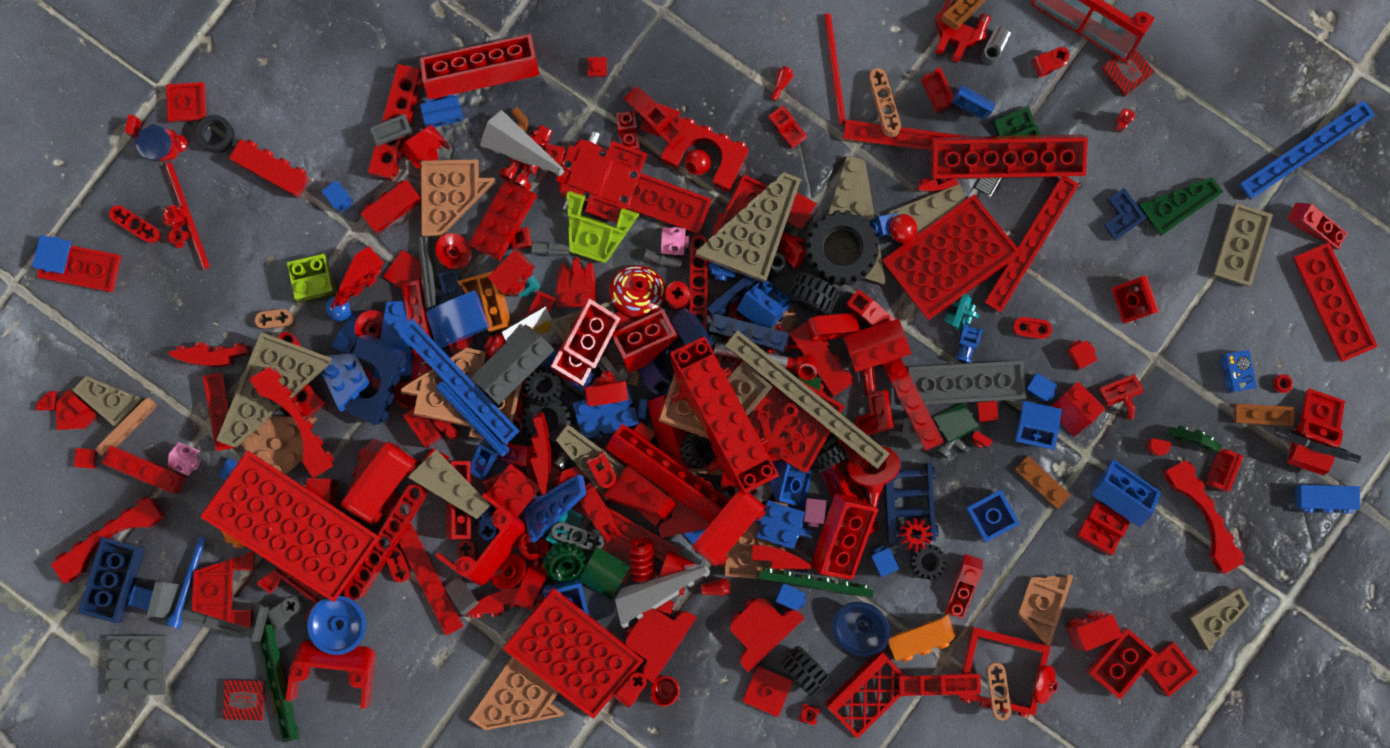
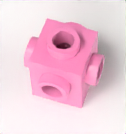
[661,227,689,256]
[168,442,201,476]

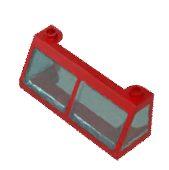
[1030,0,1155,63]

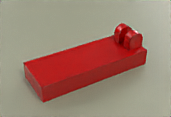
[513,559,547,610]

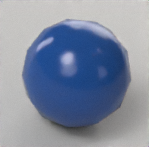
[326,296,351,321]

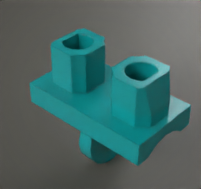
[945,294,979,331]

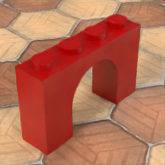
[661,117,749,193]

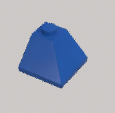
[769,460,813,508]

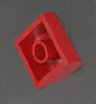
[1111,275,1159,324]

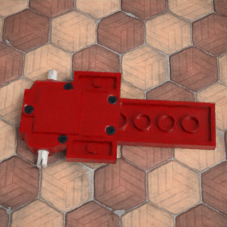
[556,131,712,235]

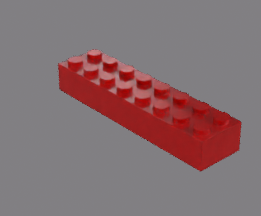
[930,134,1088,179]

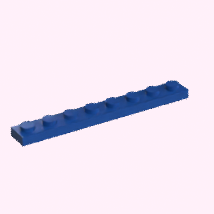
[1239,100,1375,200]
[397,318,520,445]

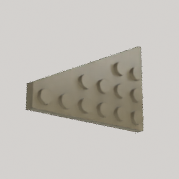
[824,155,885,285]
[695,172,801,283]
[217,332,333,448]

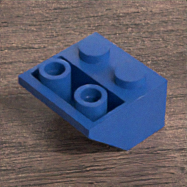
[736,280,794,328]
[1015,400,1062,450]

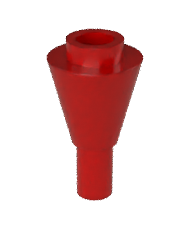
[770,65,795,101]

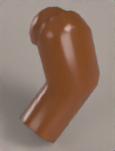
[511,107,529,133]

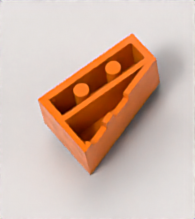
[457,271,512,333]
[888,614,956,662]

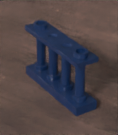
[884,463,939,543]

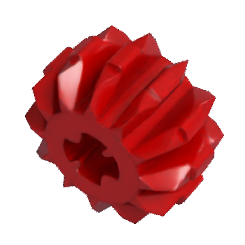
[899,518,932,552]

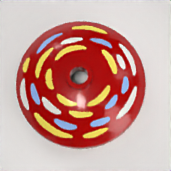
[609,265,666,318]

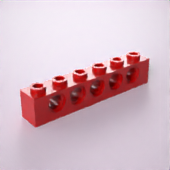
[368,64,423,181]

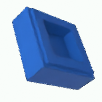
[638,399,648,420]

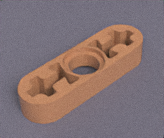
[986,662,1011,720]

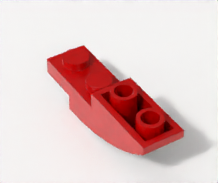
[623,86,686,147]
[169,342,252,367]
[465,587,544,618]

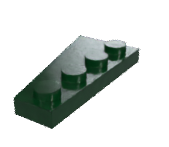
[1138,177,1223,236]

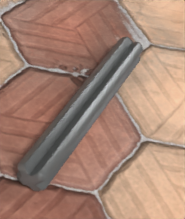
[418,236,437,309]

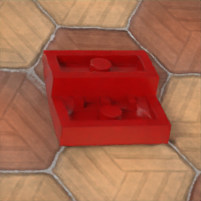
[1077,501,1130,556]

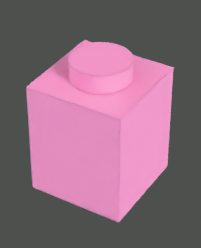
[804,498,826,527]

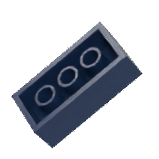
[78,537,146,623]

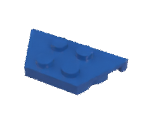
[321,353,370,412]

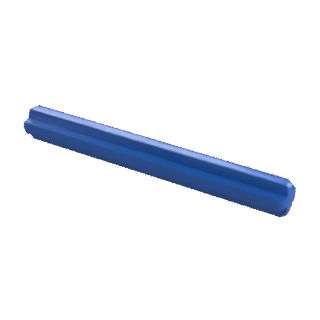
[436,381,509,457]

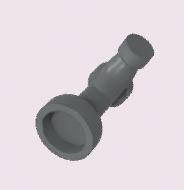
[936,437,970,459]

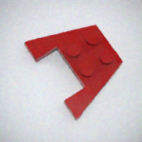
[192,552,255,629]
[257,567,326,621]

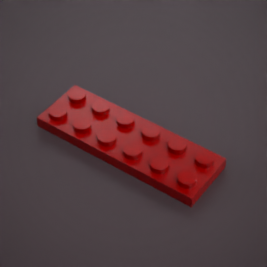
[1292,242,1378,362]

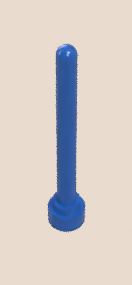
[165,537,206,629]

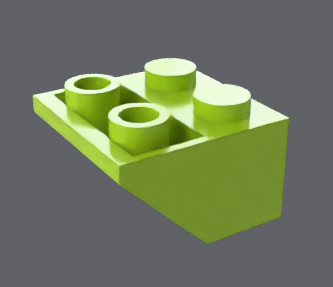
[287,254,337,303]

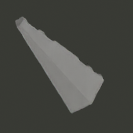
[480,110,564,176]
[615,565,710,628]

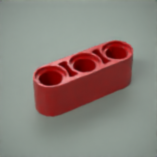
[807,313,860,340]

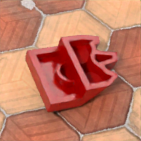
[557,257,596,308]

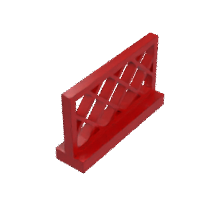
[824,651,905,739]

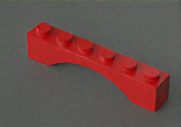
[249,366,334,478]
[1162,460,1245,574]
[51,497,167,584]

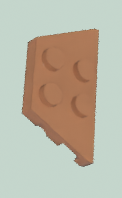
[1017,575,1073,646]

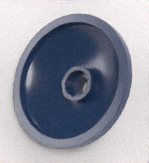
[832,602,890,657]

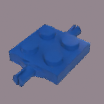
[754,500,813,550]

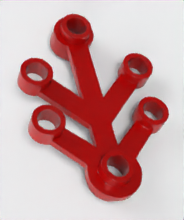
[754,403,803,461]

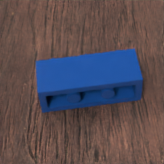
[1295,485,1360,514]

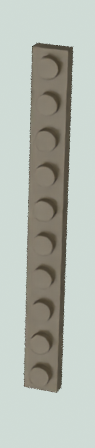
[725,330,890,469]

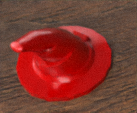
[848,446,900,507]

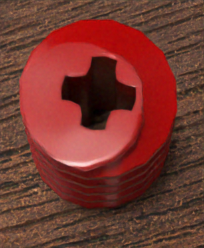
[665,281,690,310]
[629,538,656,582]

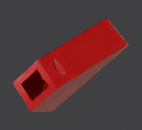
[1287,202,1347,249]
[845,289,895,327]
[945,553,983,619]

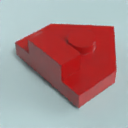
[56,389,99,430]

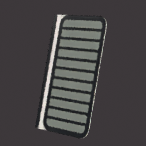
[975,177,1003,197]

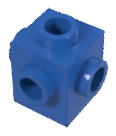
[708,262,735,281]

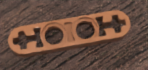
[869,68,901,137]
[95,398,157,458]

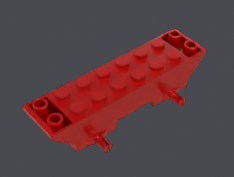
[670,336,779,494]

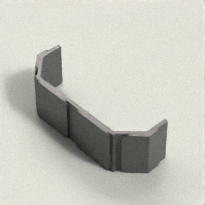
[146,581,269,642]

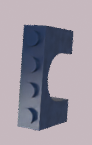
[637,308,714,396]
[336,334,407,425]

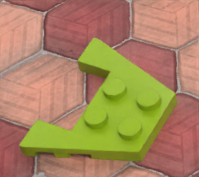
[567,191,639,263]

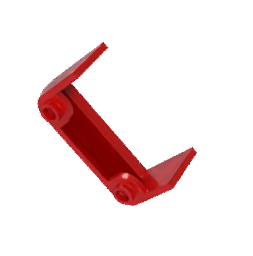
[341,442,422,524]
[691,489,766,567]
[436,492,526,585]
[286,640,376,709]

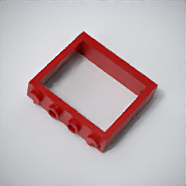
[957,626,1051,718]

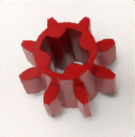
[161,205,187,229]

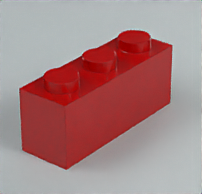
[361,179,422,234]

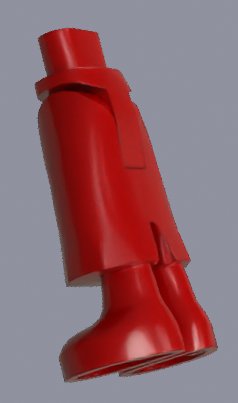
[498,124,552,190]

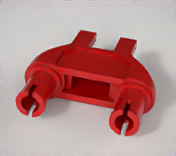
[935,0,992,63]

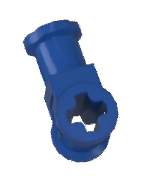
[955,323,983,364]
[479,502,500,541]

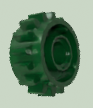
[543,542,586,582]

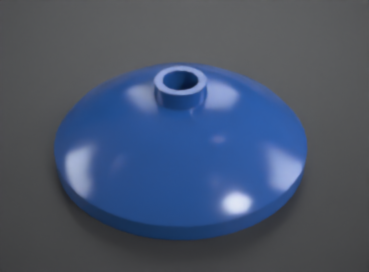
[307,596,367,655]

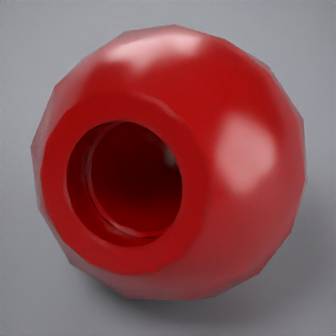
[685,149,711,176]

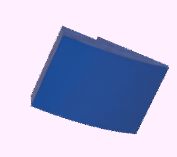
[951,84,995,120]
[426,291,490,348]

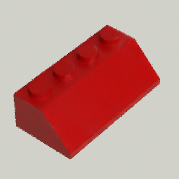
[810,494,878,580]

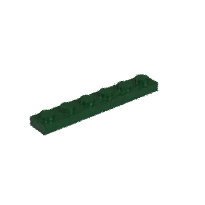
[756,567,874,598]
[258,624,299,743]

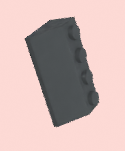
[471,324,554,406]

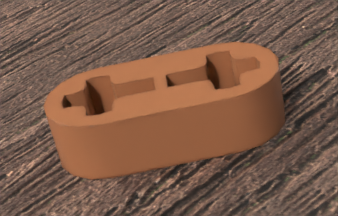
[255,309,293,330]

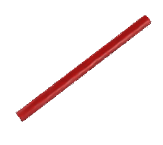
[824,13,846,125]
[165,162,210,270]

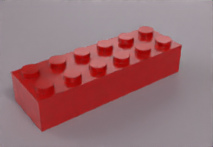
[420,34,540,100]

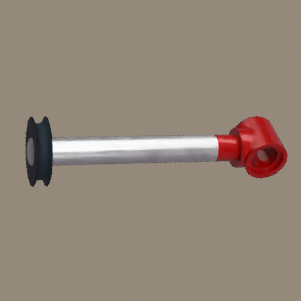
[711,334,818,380]

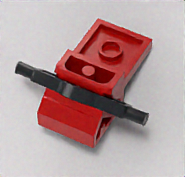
[1274,388,1361,476]

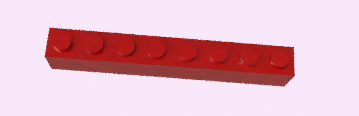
[605,424,730,523]

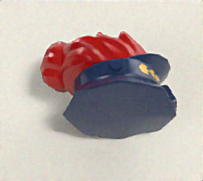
[135,124,188,162]

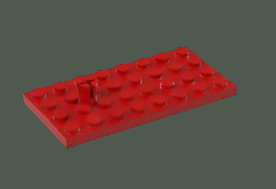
[200,449,380,602]

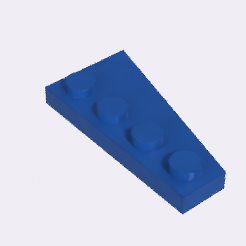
[373,301,412,379]
[524,475,587,542]

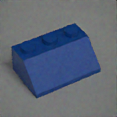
[1092,459,1161,527]

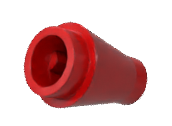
[701,577,731,596]

